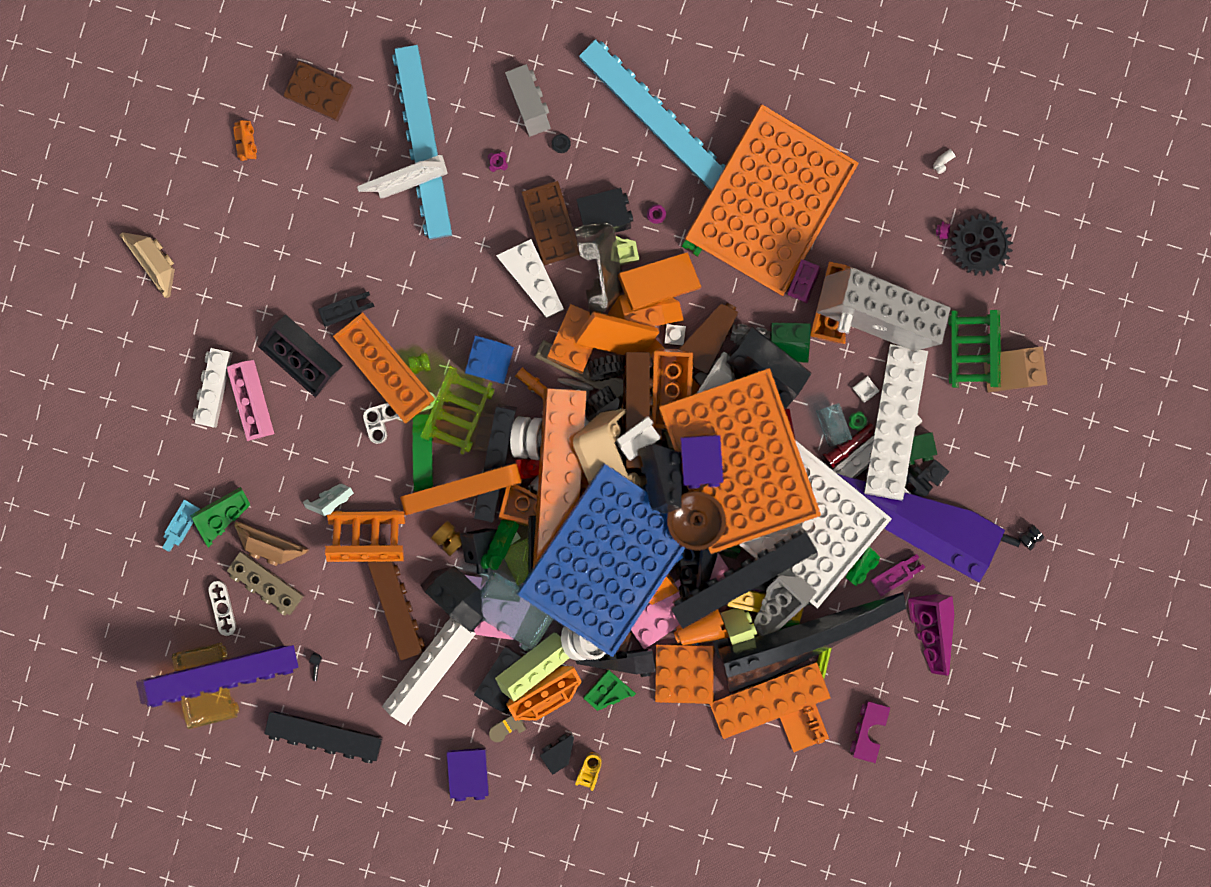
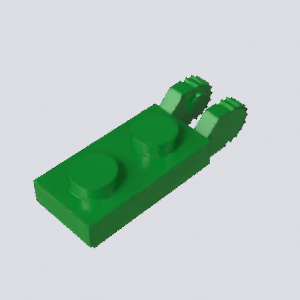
[480,520,519,570]

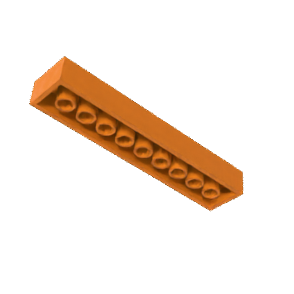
[533,389,586,568]

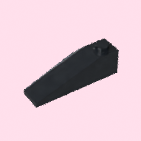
[576,647,655,677]

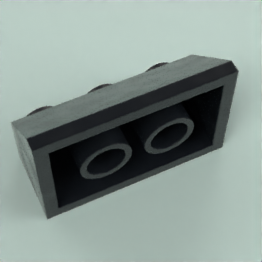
[474,645,523,714]

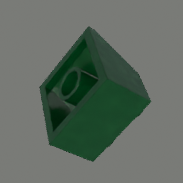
[770,323,810,363]

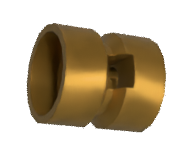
[431,520,462,556]

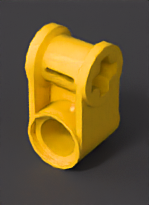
[575,752,602,791]

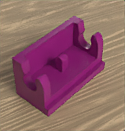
[787,259,821,304]

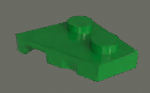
[846,547,881,586]
[583,670,636,711]

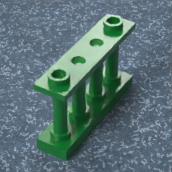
[948,310,1001,388]

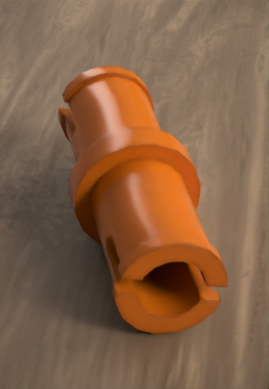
[515,367,548,399]

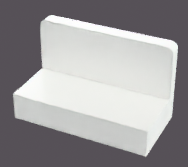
[615,417,660,460]

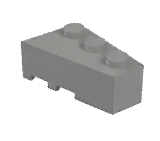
[505,64,551,137]

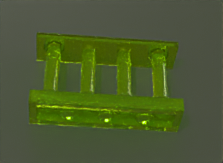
[421,366,495,455]

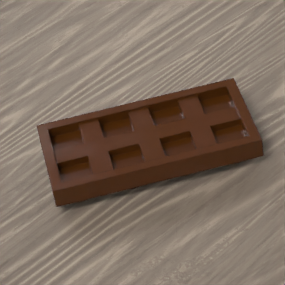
[521,181,581,266]
[433,405,515,456]

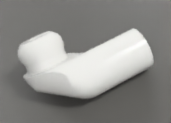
[933,149,956,174]

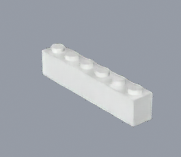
[382,617,476,725]

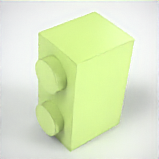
[721,608,757,645]

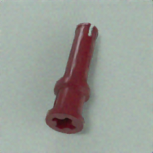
[823,423,875,468]

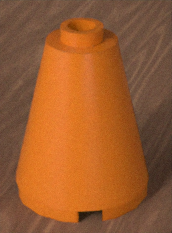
[674,609,729,645]

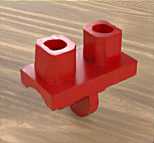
[515,459,540,479]

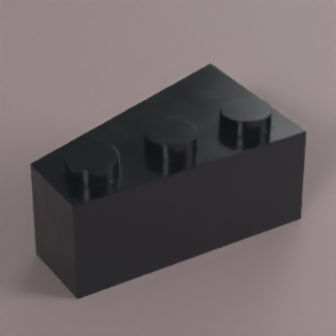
[637,444,681,514]

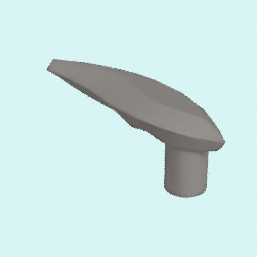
[557,378,593,400]

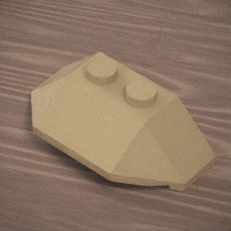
[120,233,175,298]

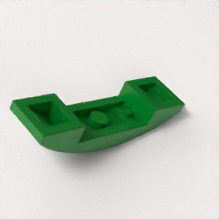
[413,414,433,491]

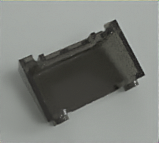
[575,223,623,315]

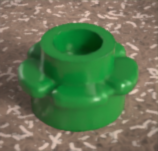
[849,411,867,430]

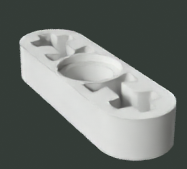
[209,581,236,636]

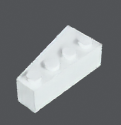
[496,239,564,318]

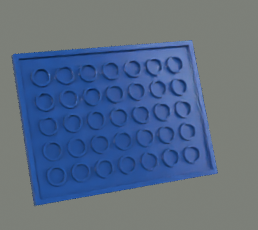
[516,463,685,657]

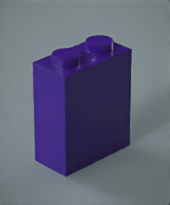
[681,435,724,488]
[447,748,489,801]

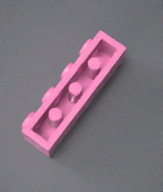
[227,360,274,441]

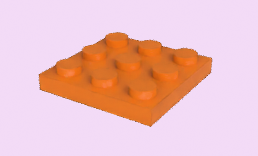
[655,644,714,704]

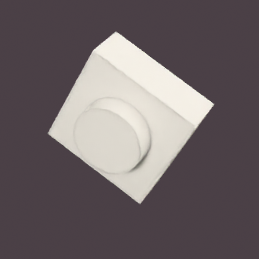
[665,324,686,345]

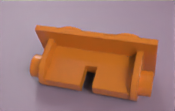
[233,120,257,161]

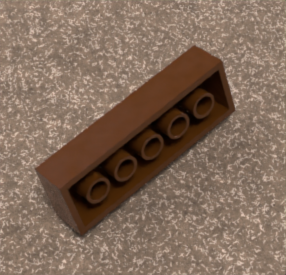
[623,352,653,473]

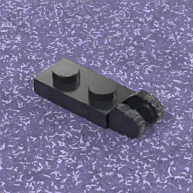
[318,291,375,327]

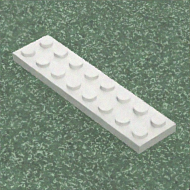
[864,344,928,501]

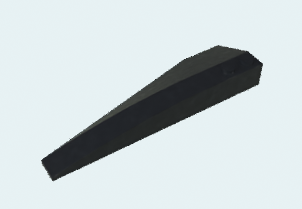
[719,592,906,693]

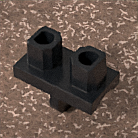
[905,465,933,497]

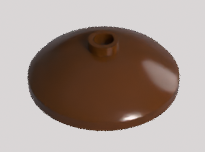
[667,491,726,550]

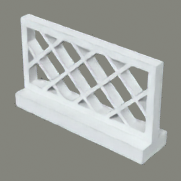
[357,155,448,198]

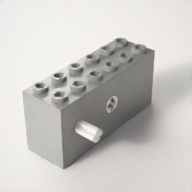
[816,268,950,351]

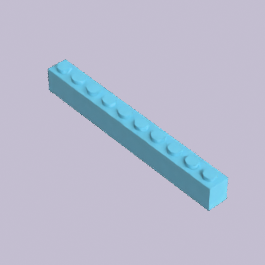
[579,40,725,191]
[392,45,453,240]

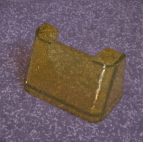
[172,642,240,729]

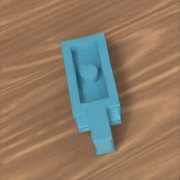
[162,500,200,552]

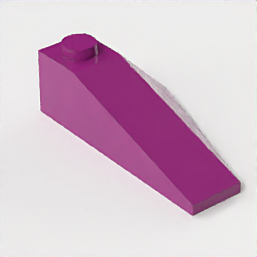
[908,594,955,676]

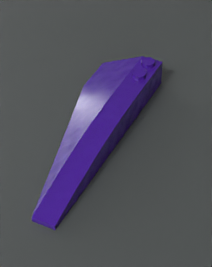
[836,473,1005,583]

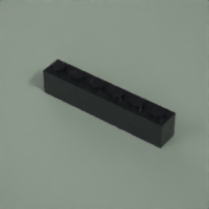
[474,403,517,523]
[264,710,383,764]

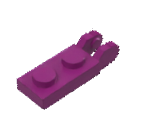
[871,554,925,597]

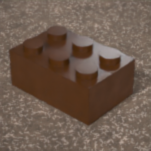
[283,61,354,122]

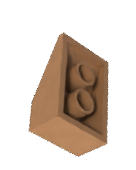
[983,346,1048,393]

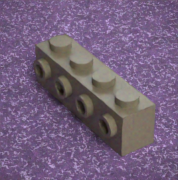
[227,551,305,616]

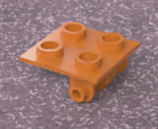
[780,704,829,752]

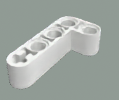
[363,392,437,444]

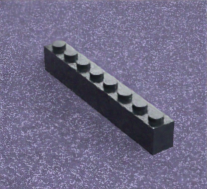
[671,529,818,629]

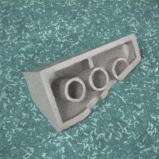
[754,575,817,636]

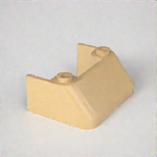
[573,409,647,488]

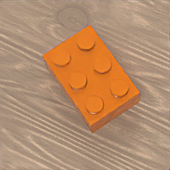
[547,304,594,374]

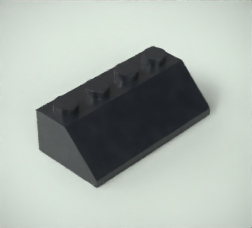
[259,314,343,398]
[726,326,812,408]

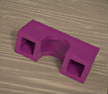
[850,700,890,763]

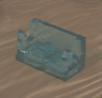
[816,403,852,447]

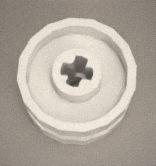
[510,416,542,460]
[561,626,606,660]

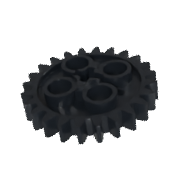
[950,214,1013,276]

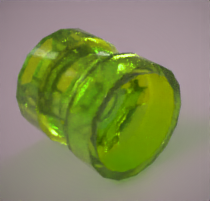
[408,352,431,375]

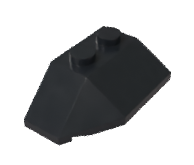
[420,566,484,633]

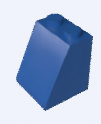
[465,336,514,384]

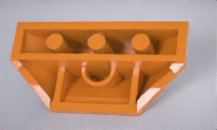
[608,294,684,327]
[507,666,582,721]

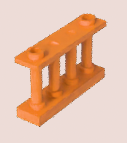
[325,510,405,562]

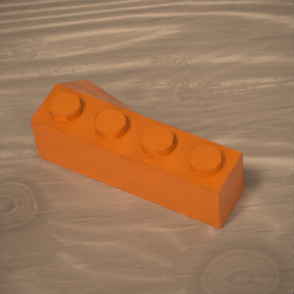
[810,262,852,344]

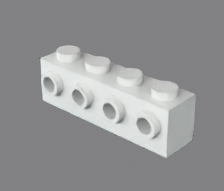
[193,348,232,427]

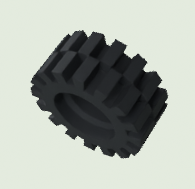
[588,355,625,381]
[585,385,617,417]

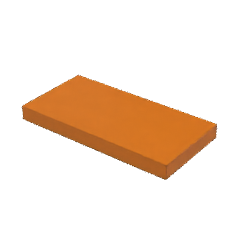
[617,252,702,311]
[574,312,660,355]

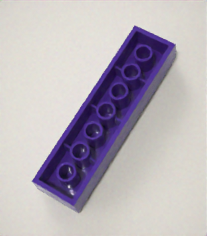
[136,645,299,707]

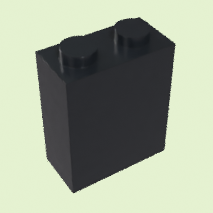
[576,187,634,240]

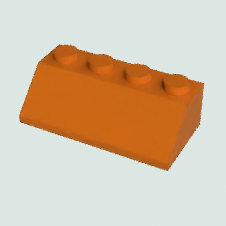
[652,348,693,429]

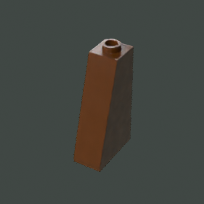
[679,303,739,375]

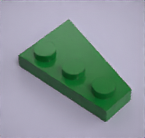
[190,487,250,548]

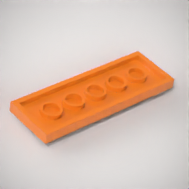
[333,313,435,424]
[710,662,831,739]

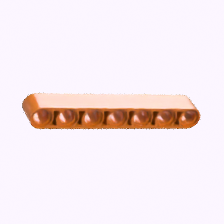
[400,464,521,515]

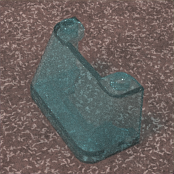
[480,571,554,652]

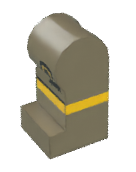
[489,715,526,742]

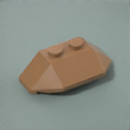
[234,521,309,566]

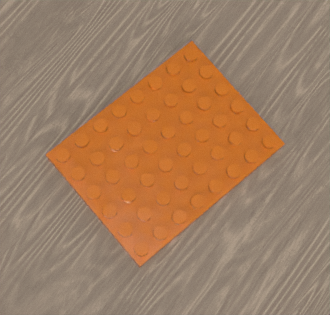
[684,104,859,296]
[659,368,821,554]

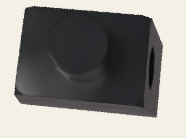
[460,528,497,574]

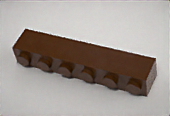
[367,543,426,660]

